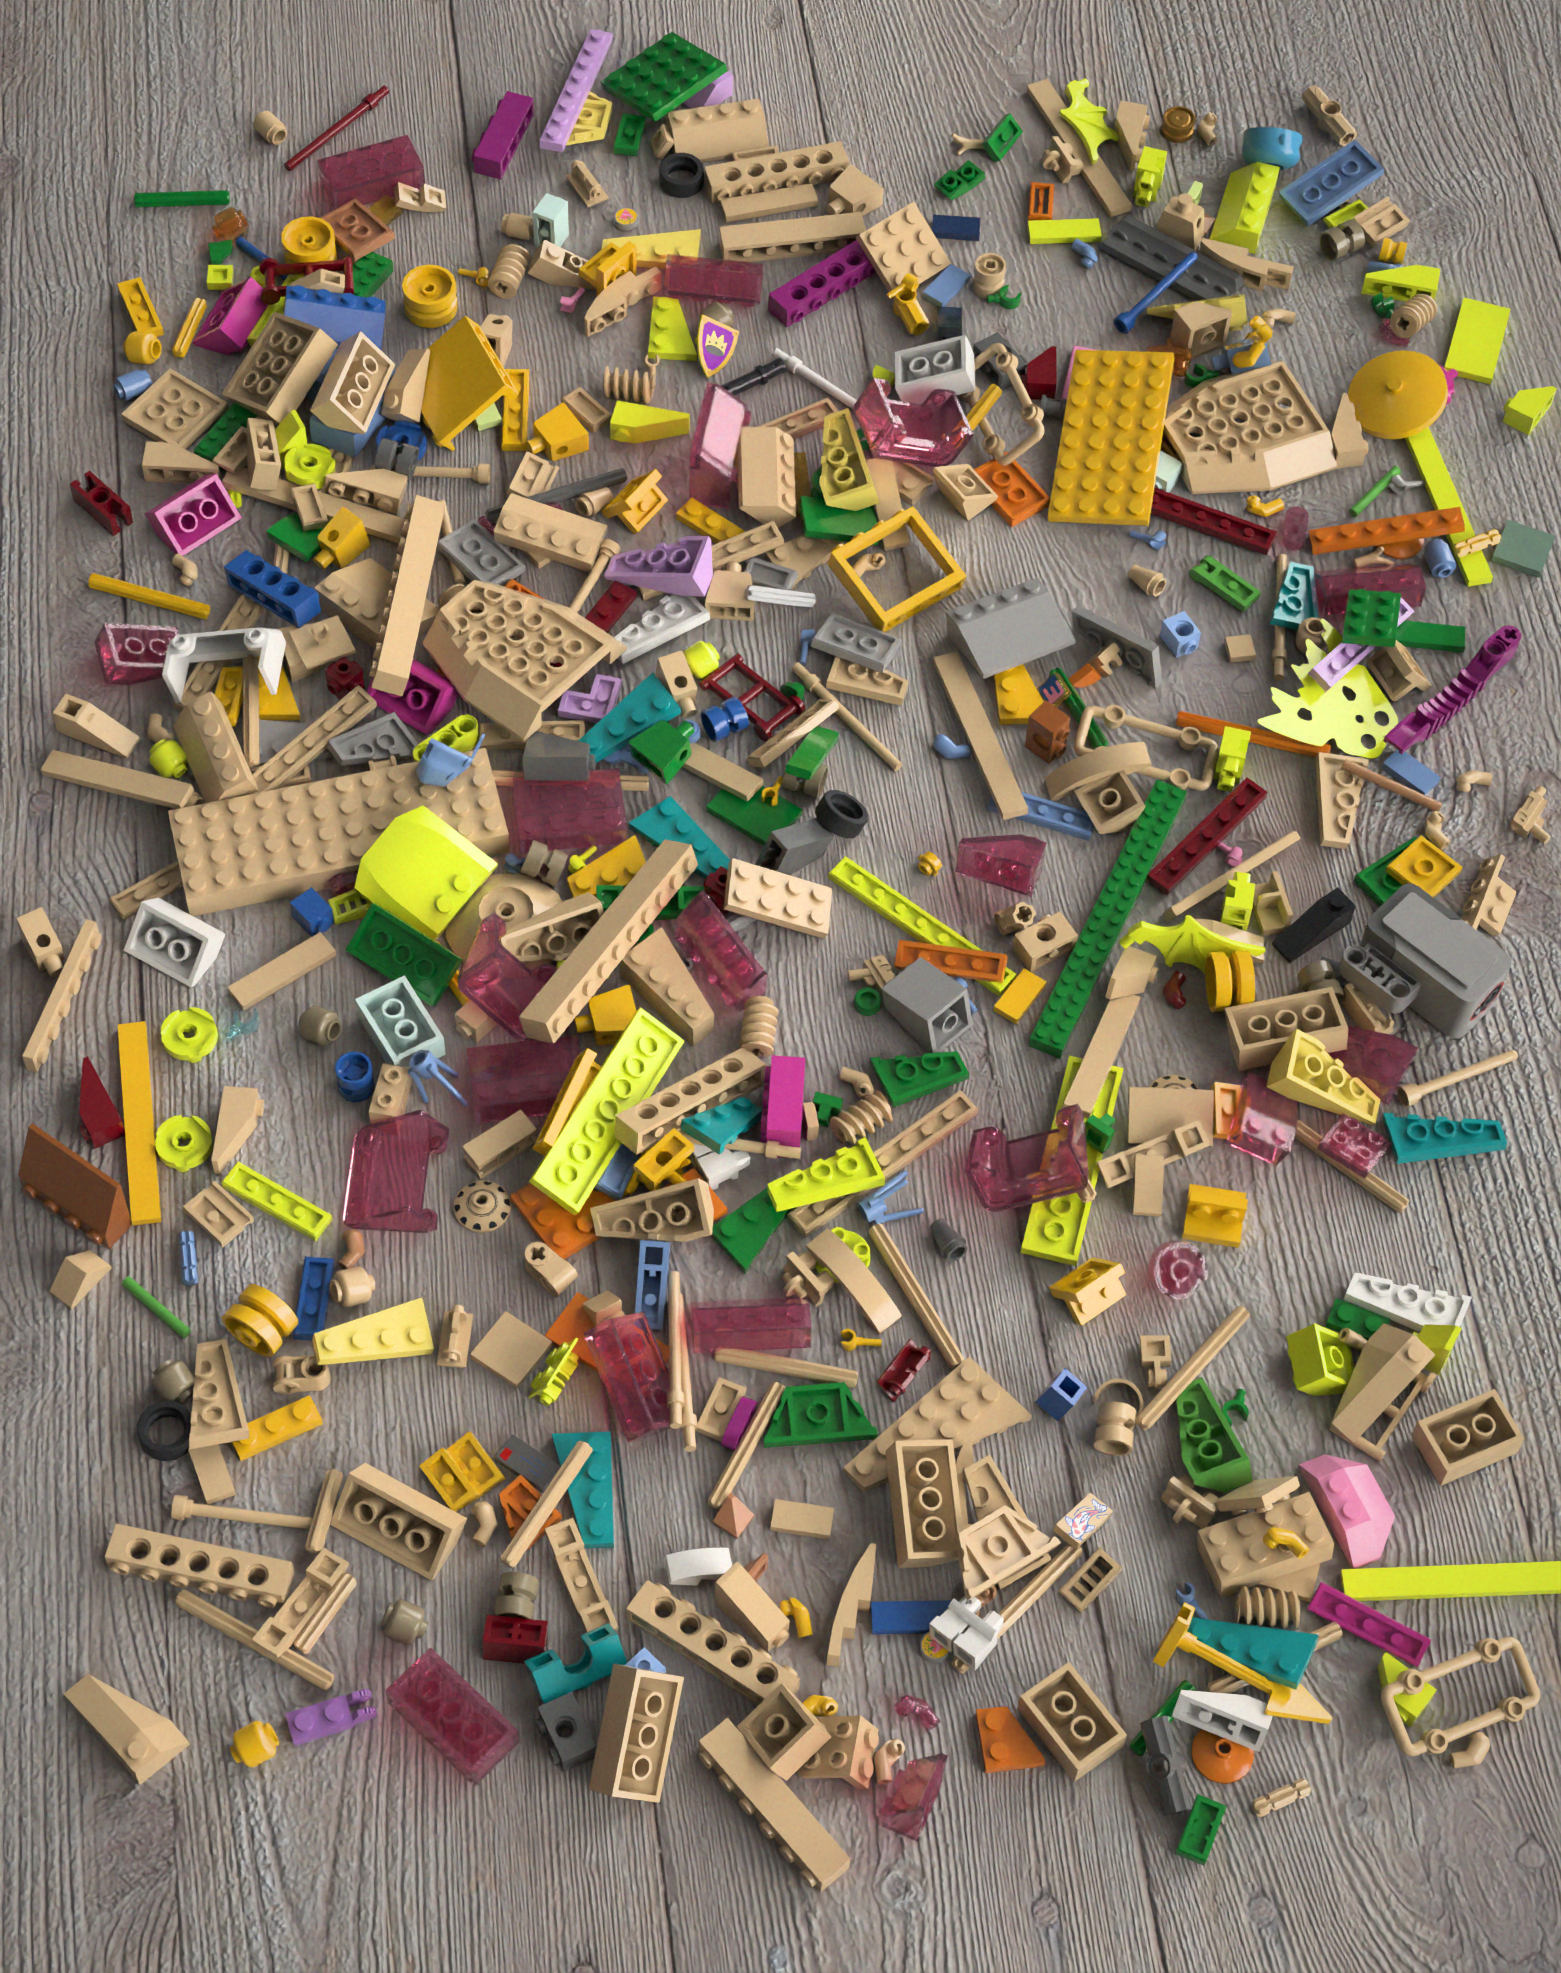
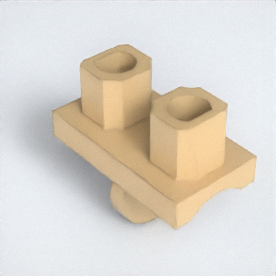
[1041,136,1083,183]
[782,1251,834,1307]
[1160,1475,1219,1529]

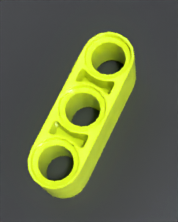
[413,714,479,762]

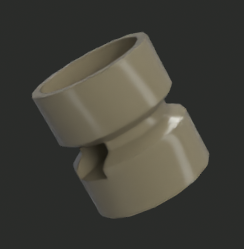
[1319,219,1365,261]
[782,755,829,799]
[520,840,569,887]
[1297,960,1345,1004]
[493,1572,539,1619]

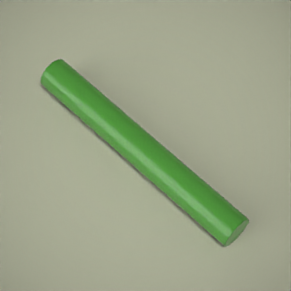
[1349,466,1401,517]
[122,1276,191,1339]

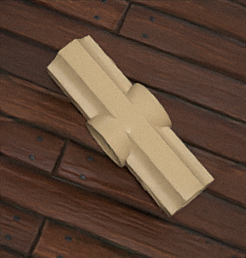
[1301,85,1357,147]

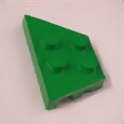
[764,1382,878,1448]

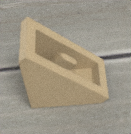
[50,1250,112,1310]

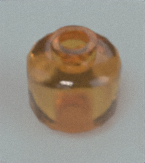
[211,207,249,242]

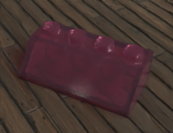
[663,254,763,306]
[1314,563,1426,615]
[675,890,767,1013]
[691,1297,811,1353]
[584,1312,671,1442]

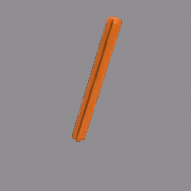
[1176,711,1331,757]

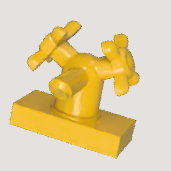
[634,1128,695,1191]

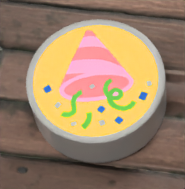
[614,208,638,231]
[920,1632,950,1663]

